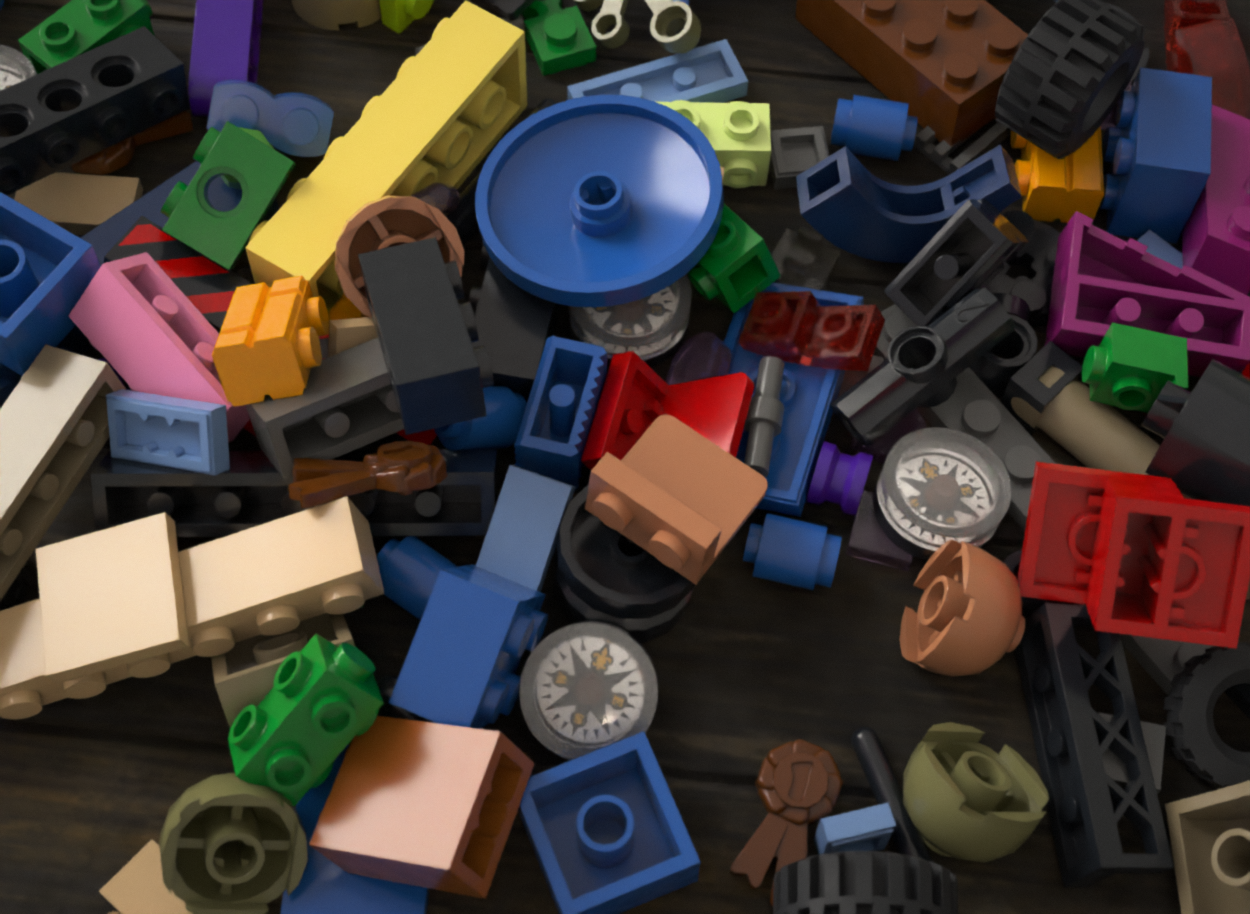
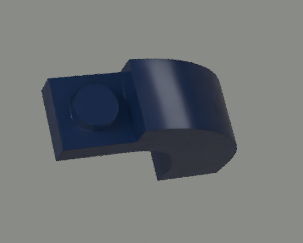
[796,145,1022,263]

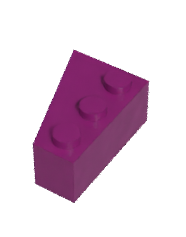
[1182,104,1250,295]
[1045,211,1250,377]

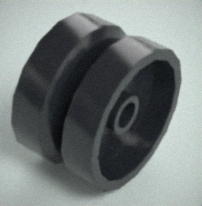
[552,484,695,644]

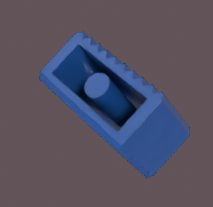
[514,336,607,490]

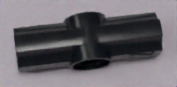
[830,287,1015,447]

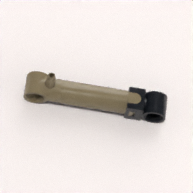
[969,314,1250,600]

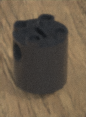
[1141,359,1250,506]

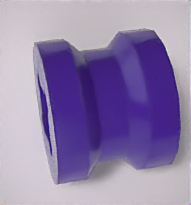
[806,441,873,516]

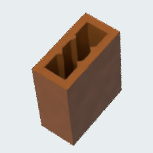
[309,716,535,899]

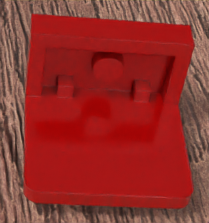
[581,351,754,470]

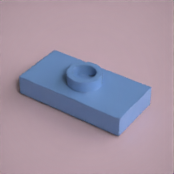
[106,389,230,476]

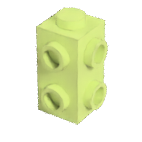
[657,100,771,188]

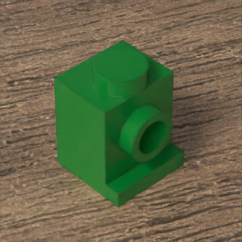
[1082,322,1188,413]

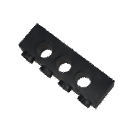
[0,26,190,195]

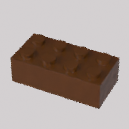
[795,0,1028,147]

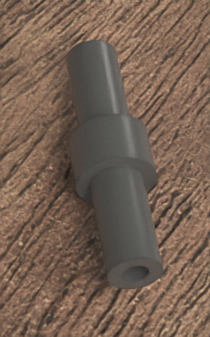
[744,356,785,477]

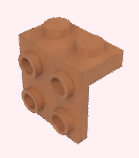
[585,415,768,584]

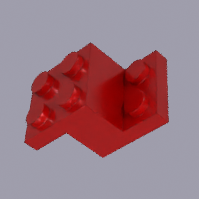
[1017,461,1250,649]

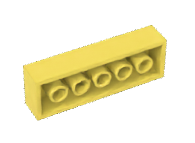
[245,1,527,312]

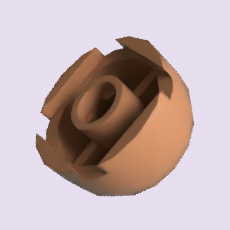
[335,195,464,318]
[899,540,1025,677]

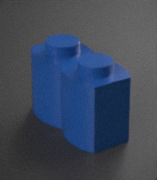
[206,80,334,157]

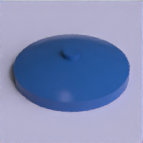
[475,94,724,307]

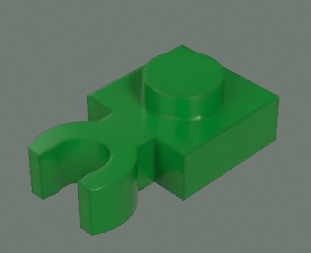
[522,0,596,76]

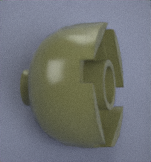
[903,722,1049,862]
[159,772,308,914]

